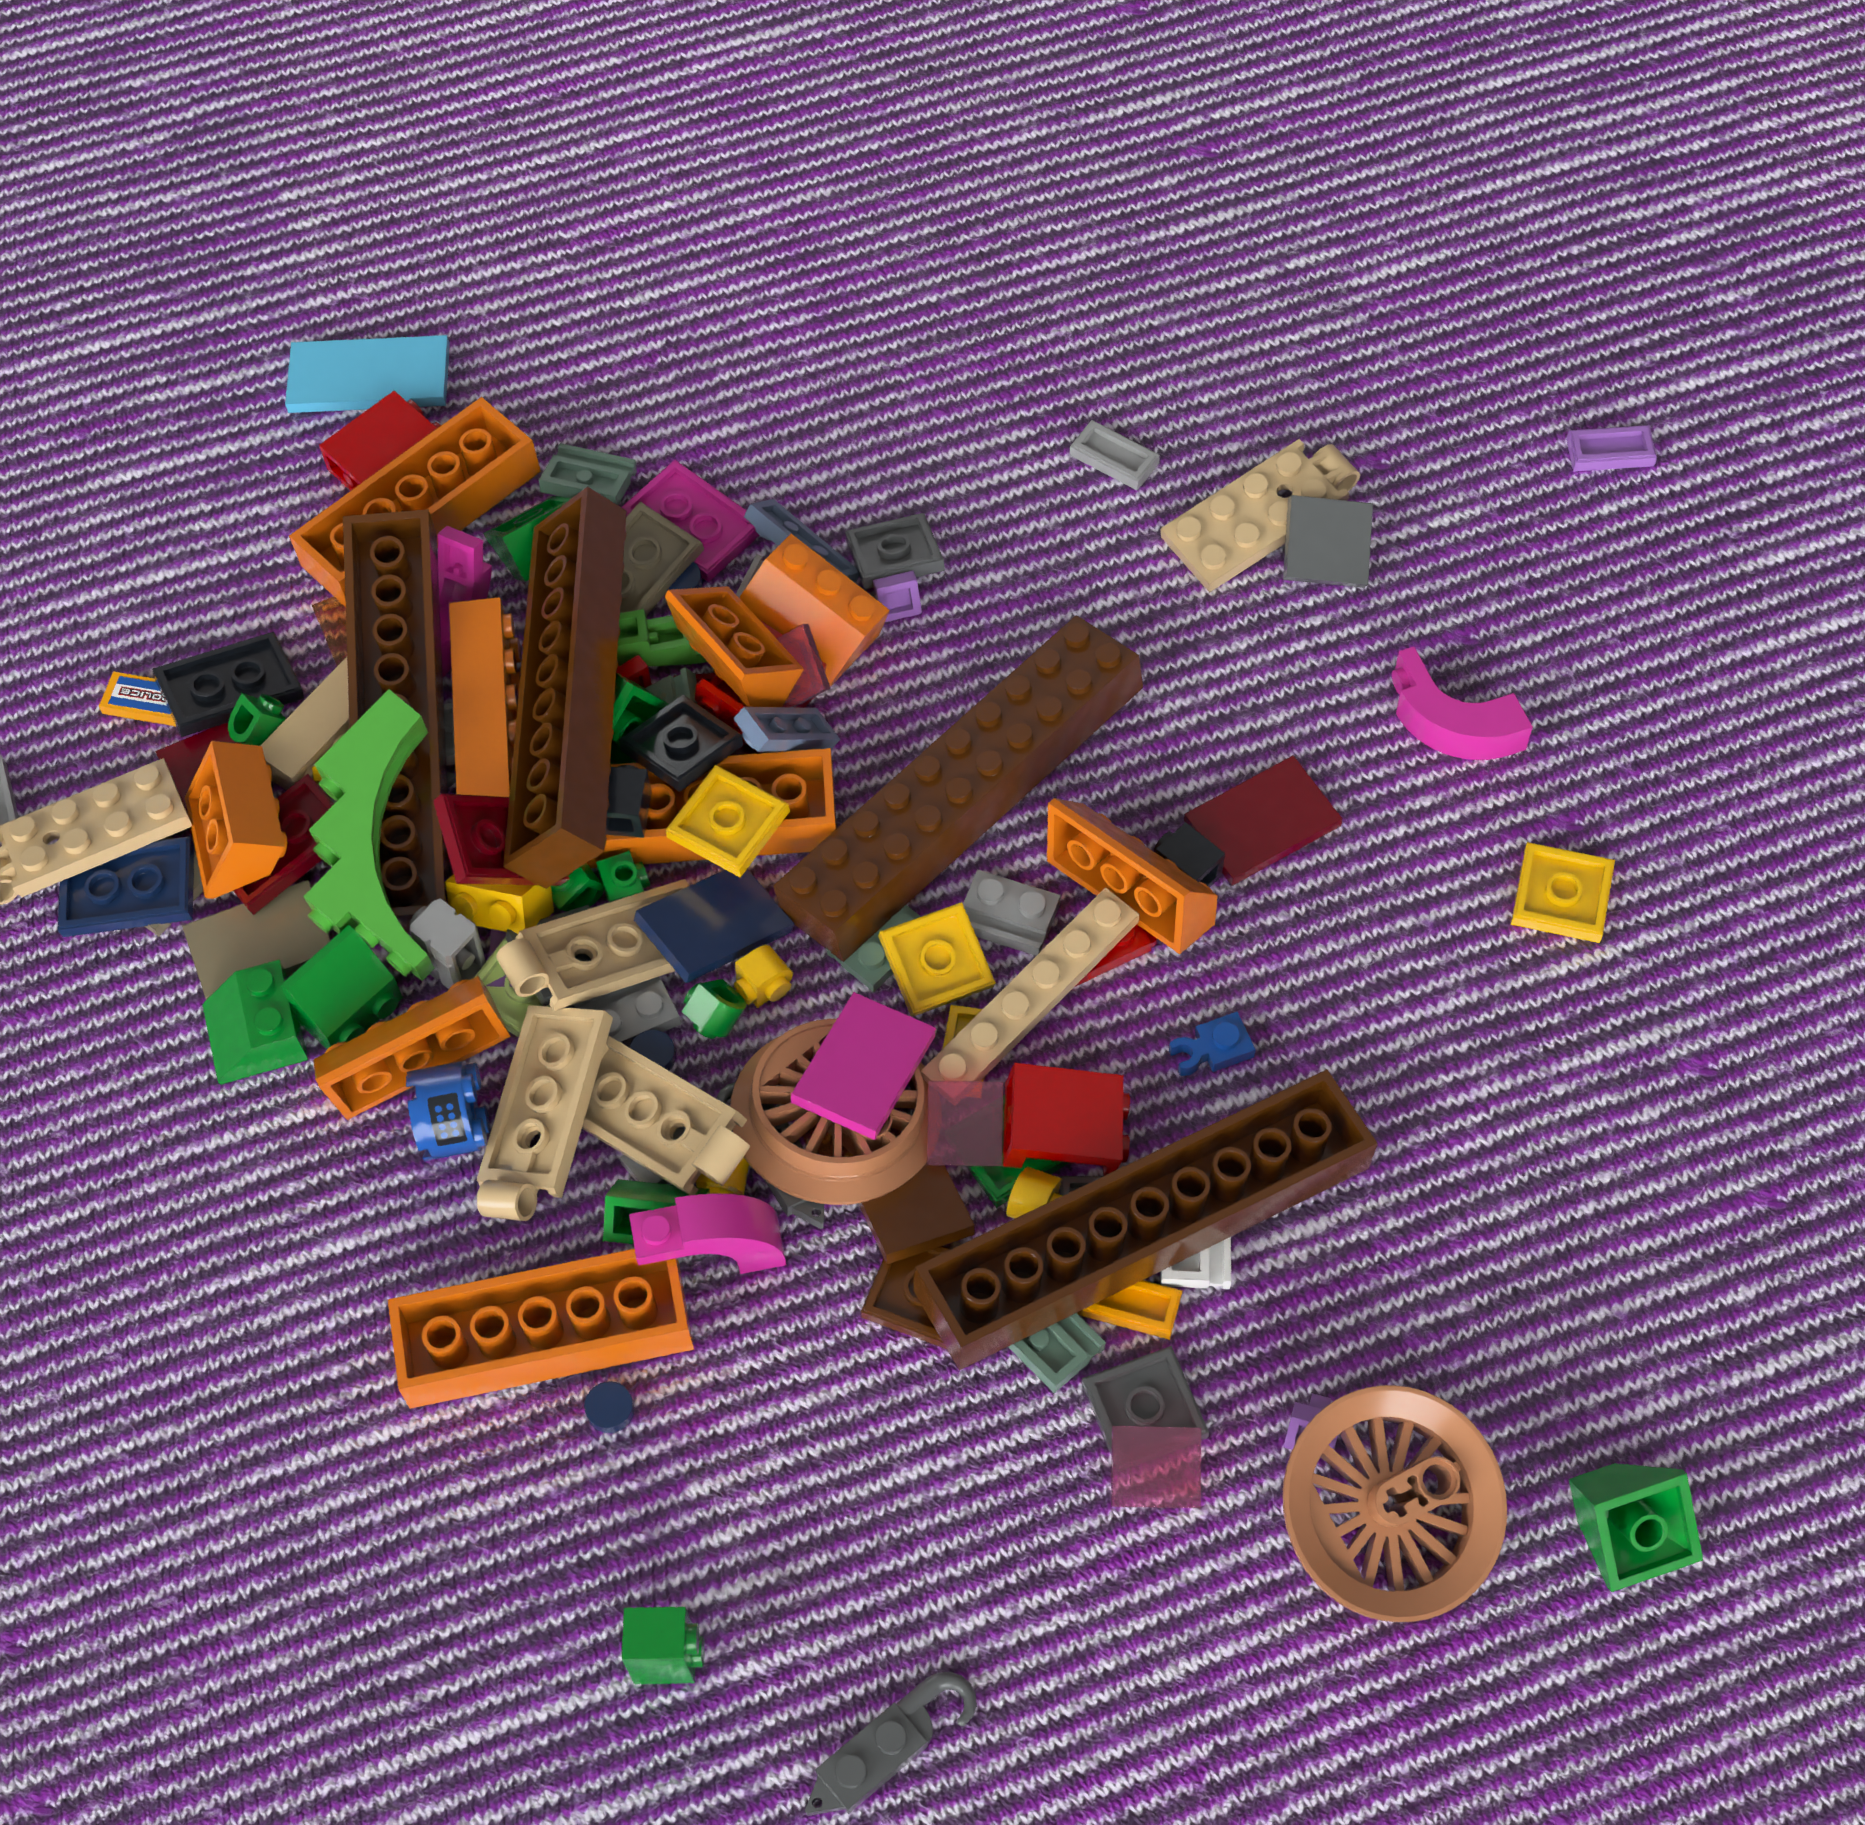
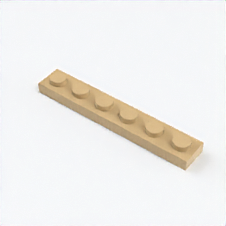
[921,887,1139,1106]

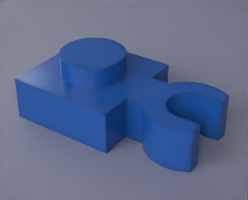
[1169,1011,1256,1076]

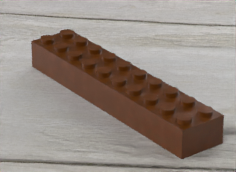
[503,486,627,889]
[343,509,451,933]
[773,615,1143,962]
[914,1069,1378,1371]

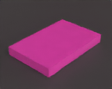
[621,460,760,582]
[791,992,936,1140]

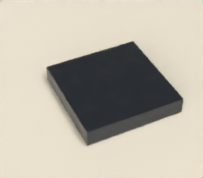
[619,695,743,792]

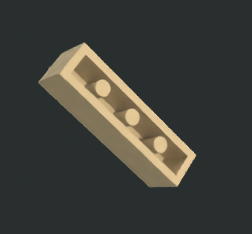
[261,657,349,790]

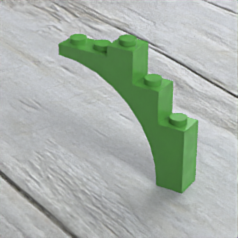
[303,689,435,981]

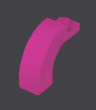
[438,526,492,677]
[1392,646,1533,760]
[629,1194,786,1274]

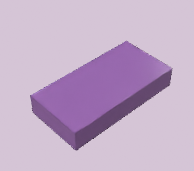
[1566,425,1657,472]

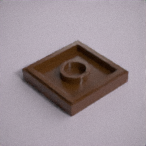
[858,1156,975,1264]
[861,1246,951,1349]

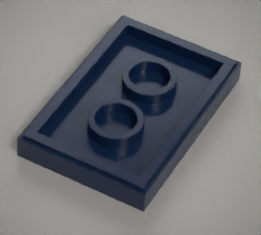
[58,836,194,937]
[634,869,794,983]

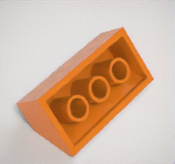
[1047,798,1218,954]
[313,976,511,1120]

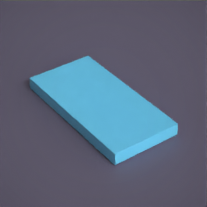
[285,335,450,413]

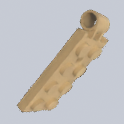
[1160,439,1360,593]
[0,758,192,905]
[496,879,689,1011]
[477,1005,613,1221]
[582,1035,750,1195]

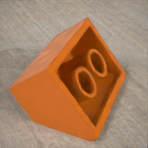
[739,534,890,688]
[665,586,804,707]
[185,741,287,899]

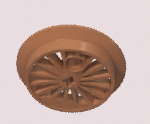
[730,1019,942,1205]
[1282,1385,1507,1622]

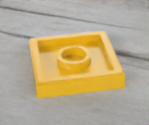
[665,765,790,878]
[1511,842,1615,943]
[878,902,996,1017]

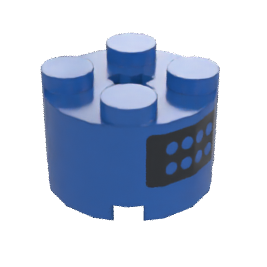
[406,1060,491,1161]

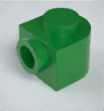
[228,693,286,746]
[596,851,650,902]
[551,863,604,911]
[681,979,747,1039]

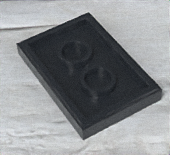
[152,631,304,737]

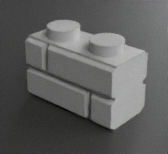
[409,898,486,989]

